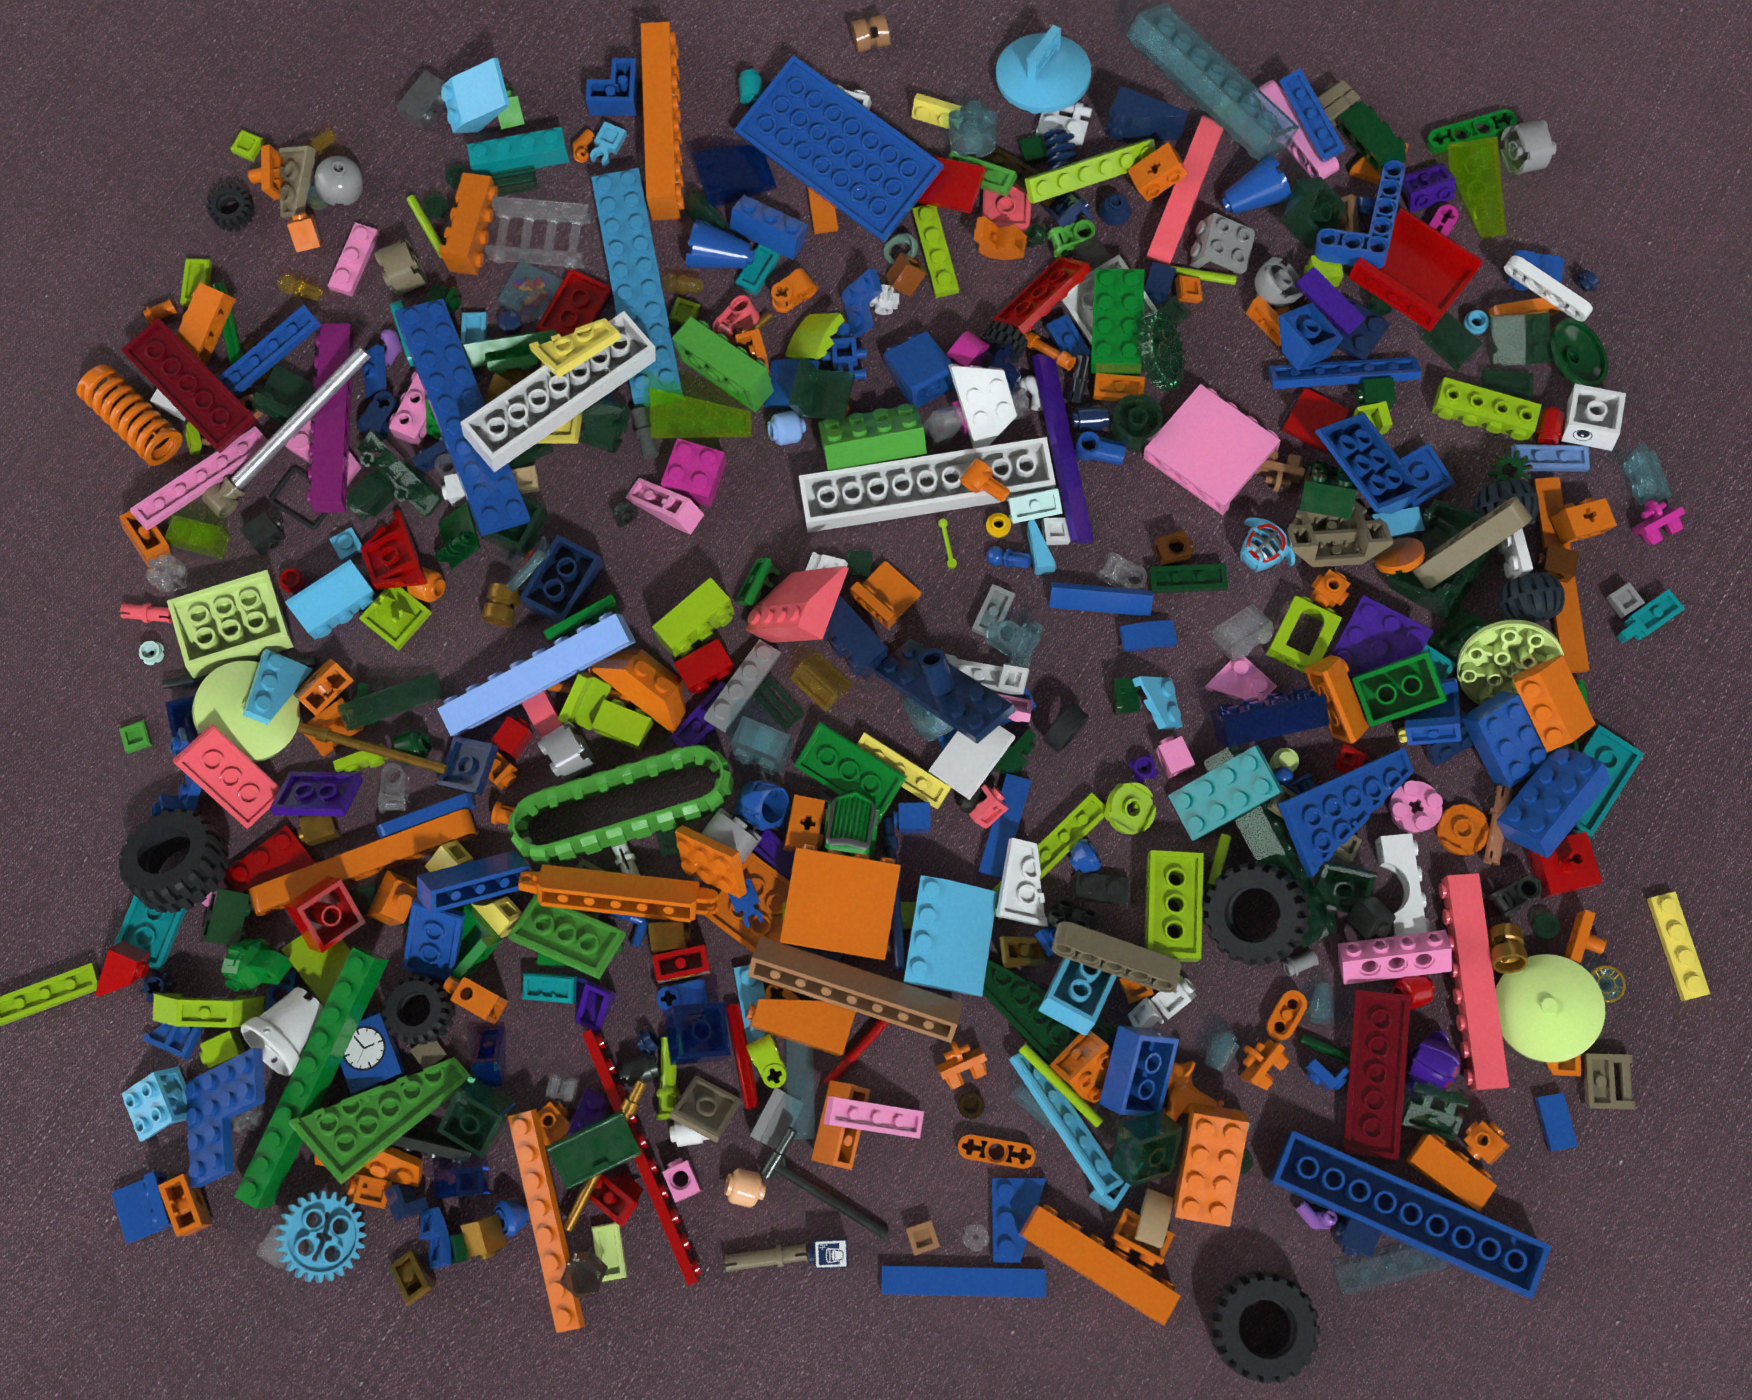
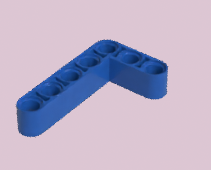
[1315,160,1405,269]

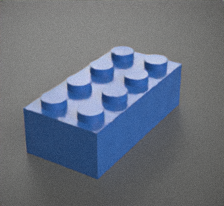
[1497,746,1611,858]

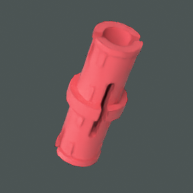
[120,602,173,623]

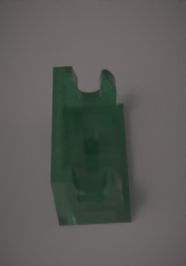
[1421,311,1483,371]

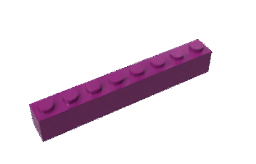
[307,324,354,513]

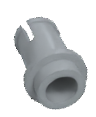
[1282,949,1319,977]

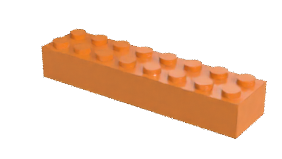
[641,22,685,220]

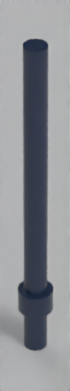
[882,818,906,969]

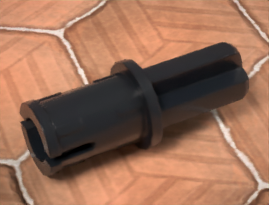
[1066,354,1091,405]

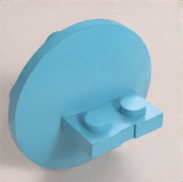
[996,25,1091,114]

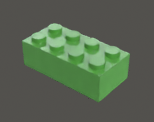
[672,317,774,413]
[818,404,927,471]

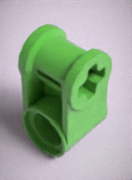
[1047,219,1095,258]

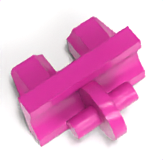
[1632,500,1685,545]

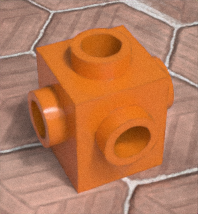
[1309,569,1350,609]
[1464,1121,1511,1165]

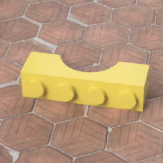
[425,840,522,938]

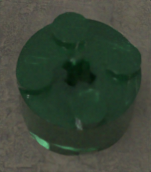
[1110,394,1163,453]
[580,398,630,453]

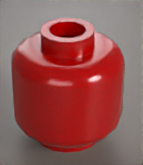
[1392,975,1435,1010]

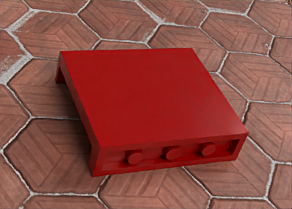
[1348,208,1483,332]

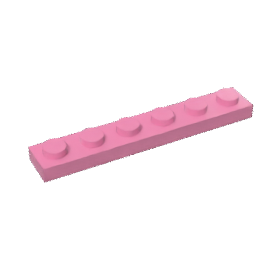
[130,426,268,531]

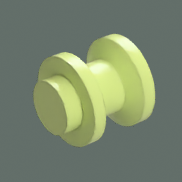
[1269,748,1299,772]

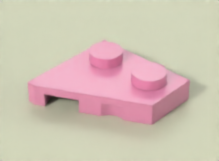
[1205,652,1277,706]

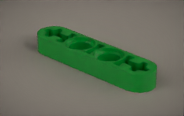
[1425,109,1517,154]

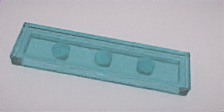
[787,1040,815,1140]
[1333,1247,1447,1296]

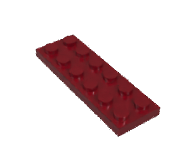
[121,318,258,453]
[1342,990,1411,1159]

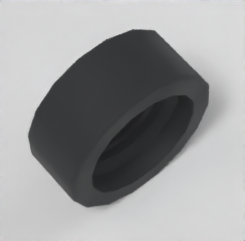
[1043,703,1089,753]

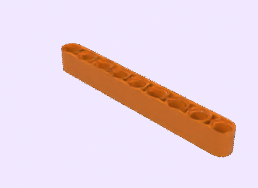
[248,809,477,916]

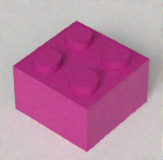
[661,438,727,507]

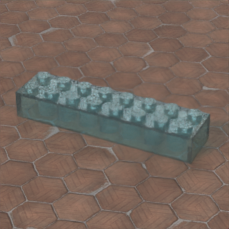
[1126,3,1299,161]

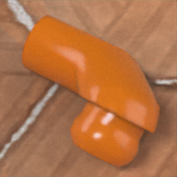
[572,129,595,163]

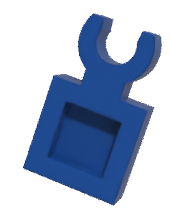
[728,878,763,928]

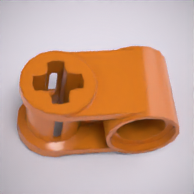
[771,268,818,313]

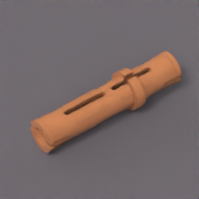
[1483,786,1514,865]

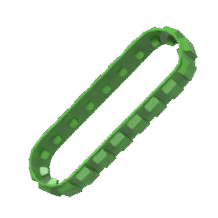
[508,745,734,865]

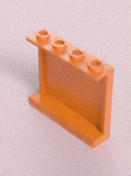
[780,844,901,960]

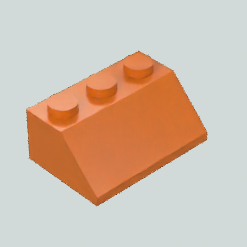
[1513,654,1596,752]
[1304,655,1369,744]

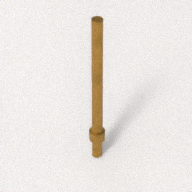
[297,722,448,774]
[563,1079,647,1231]

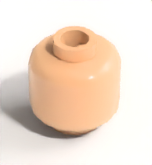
[724,1168,766,1207]

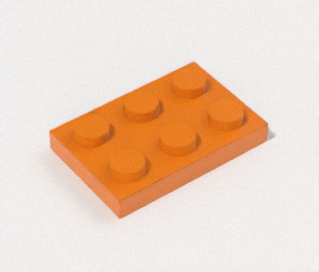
[675,825,747,898]

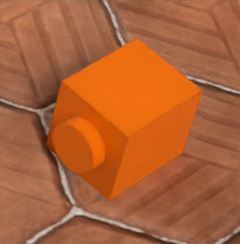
[287,212,322,253]

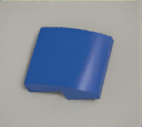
[764,359,820,411]

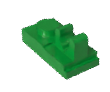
[734,557,780,607]

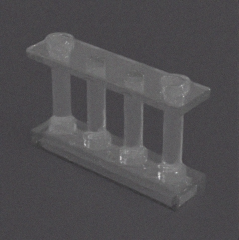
[485,196,592,269]

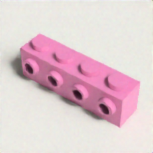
[389,371,427,447]

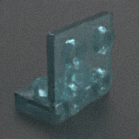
[1623,443,1672,506]

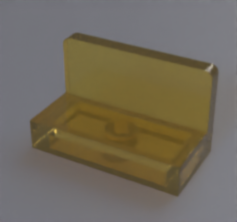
[790,652,853,713]

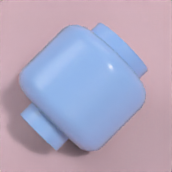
[767,411,806,446]

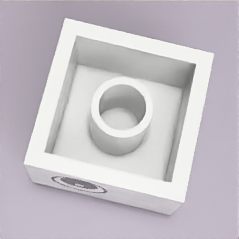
[1561,384,1626,451]

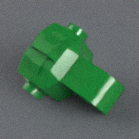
[221,938,292,991]

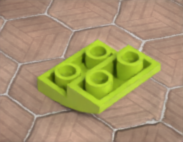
[786,313,845,360]

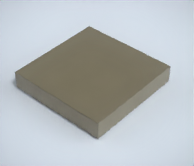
[669,1075,742,1143]

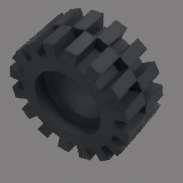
[206,184,255,232]
[981,320,1028,363]

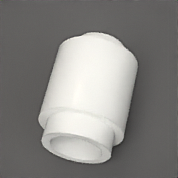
[669,1121,709,1147]

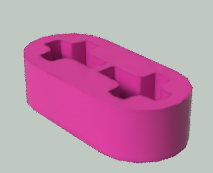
[1429,205,1459,237]

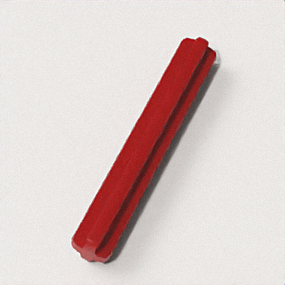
[726,1004,759,1110]

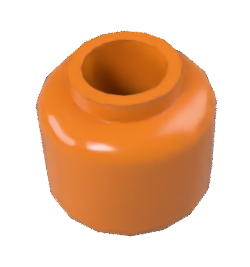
[407,567,445,603]

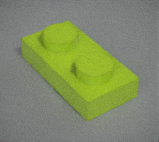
[333,743,389,772]

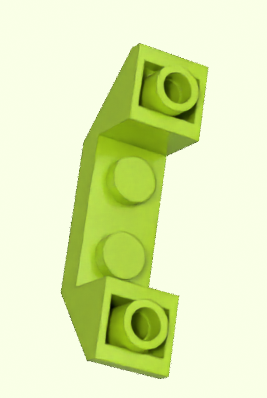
[153,993,265,1028]

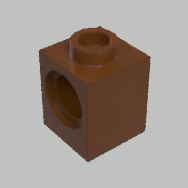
[1153,530,1194,566]
[1535,545,1579,583]

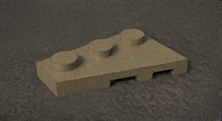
[279,146,316,220]

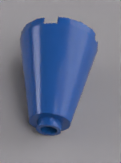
[1221,154,1292,215]
[686,219,755,269]

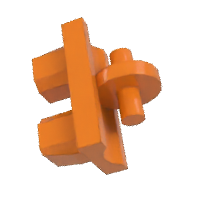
[1239,1039,1290,1090]
[936,1041,987,1089]

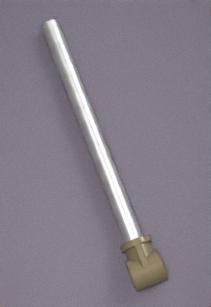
[202,346,371,519]

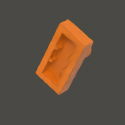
[248,144,283,200]
[1246,295,1290,347]
[1564,910,1607,964]

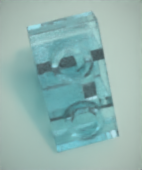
[985,620,1044,668]

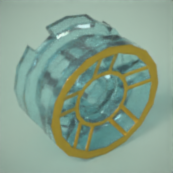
[1588,966,1626,1004]

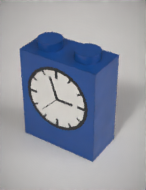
[340,1011,408,1095]

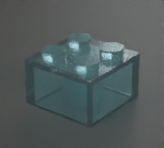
[730,716,793,775]

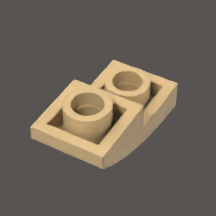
[1134,1189,1174,1248]

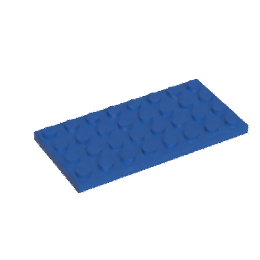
[734,55,944,243]

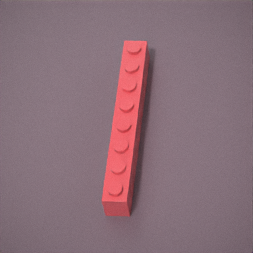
[1438,873,1509,1091]

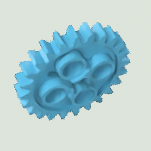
[274,1191,366,1283]

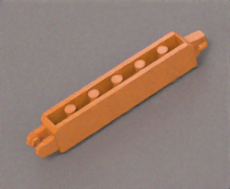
[518,864,719,922]

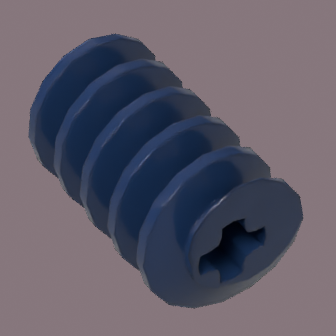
[1044,129,1077,171]

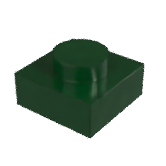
[449,1233,468,1265]

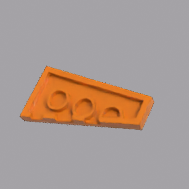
[315,1146,423,1187]

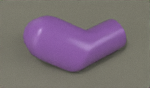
[1295,1201,1338,1229]

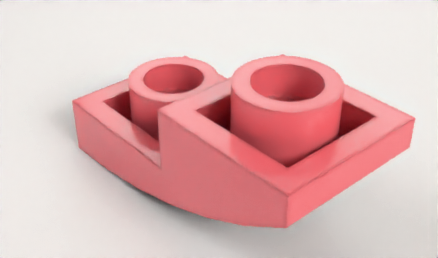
[522,690,564,738]

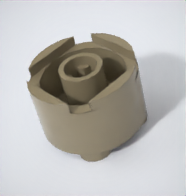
[374,238,428,296]

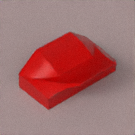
[589,1173,644,1227]

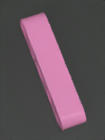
[1250,80,1339,183]

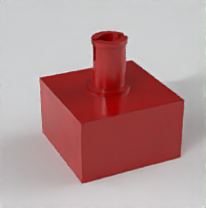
[1527,832,1603,899]
[284,876,366,953]

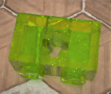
[165,515,230,559]

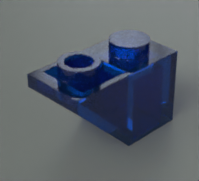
[434,1166,490,1199]

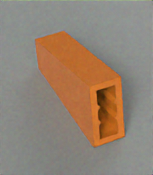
[746,999,856,1057]

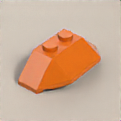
[591,649,686,734]

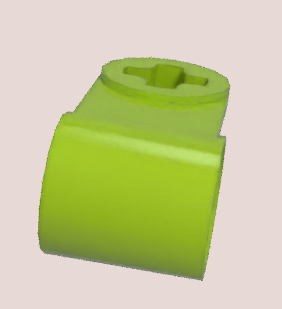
[746,1033,787,1088]

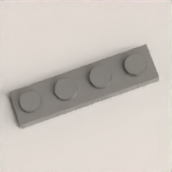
[704,639,781,733]

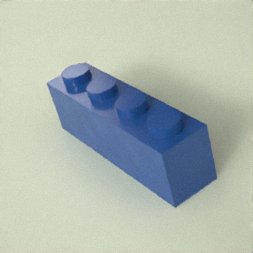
[417,851,529,914]

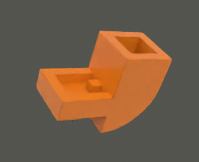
[974,216,1027,260]

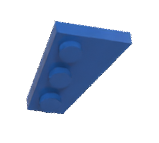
[992,1178,1046,1262]

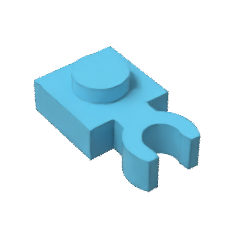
[590,122,627,167]

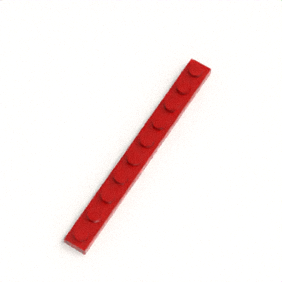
[581,1029,702,1286]

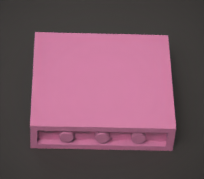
[1144,384,1281,515]

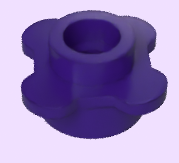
[1129,754,1158,783]

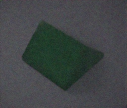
[1311,861,1377,914]

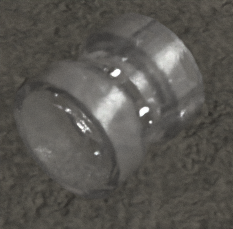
[546,1072,580,1104]

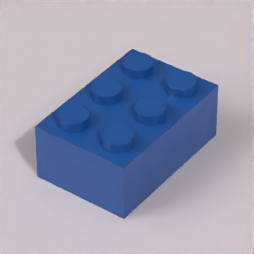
[1461,691,1549,788]
[1099,1025,1179,1117]

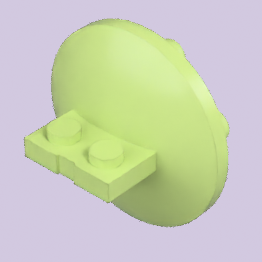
[1457,620,1564,705]

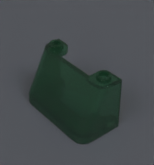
[1386,499,1495,621]

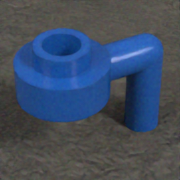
[605,913,649,947]

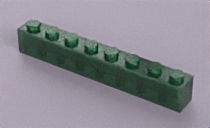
[1203,745,1338,948]

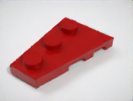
[225,825,317,894]

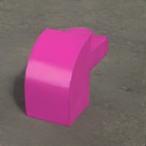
[947,331,990,367]

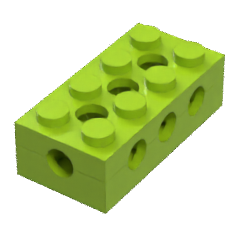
[1144,850,1204,962]

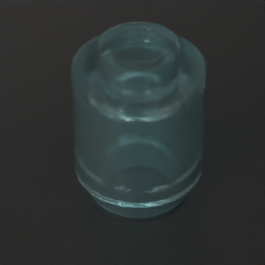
[1203,1031,1240,1073]

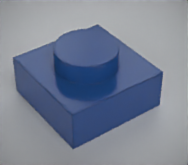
[1035,924,1057,957]

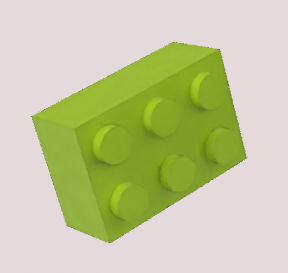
[652,577,735,661]

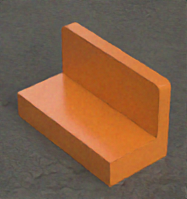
[304,697,364,756]

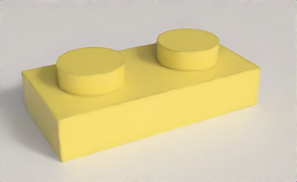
[911,93,962,131]

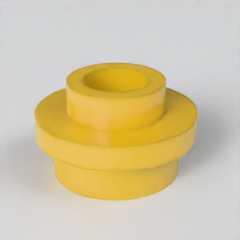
[986,513,1011,538]

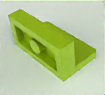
[557,671,612,730]

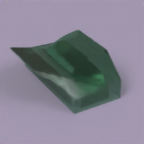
[346,469,399,522]

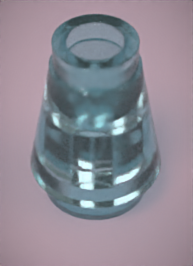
[1307,983,1334,1025]

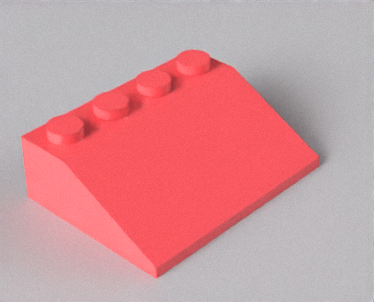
[746,566,849,643]

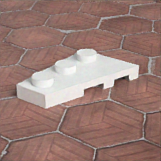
[996,838,1048,927]

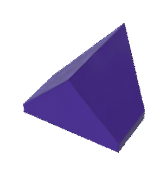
[570,974,617,1032]

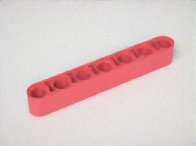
[1146,115,1225,266]

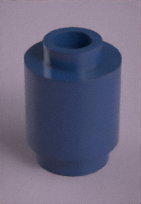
[1072,405,1109,432]

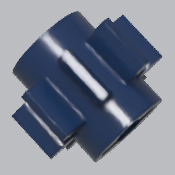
[140,971,177,1003]

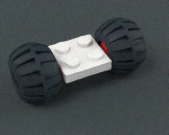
[1473,479,1565,623]

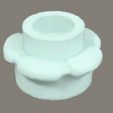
[139,641,164,665]

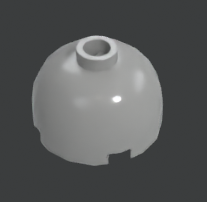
[314,155,364,206]
[1254,257,1303,308]

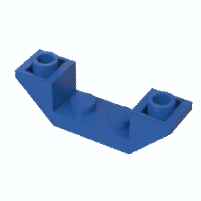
[151,728,202,816]

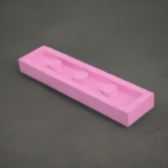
[823,1096,924,1139]

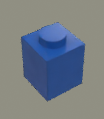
[893,802,931,833]

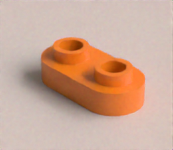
[1266,990,1307,1041]

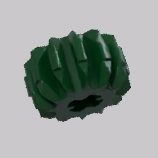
[1488,449,1533,484]

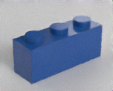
[729,195,808,260]

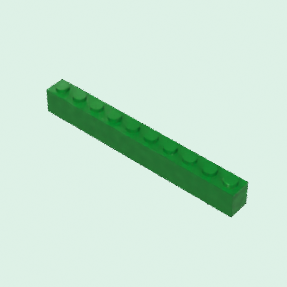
[234,947,389,1209]

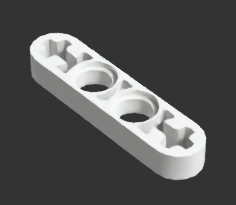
[1504,256,1593,321]

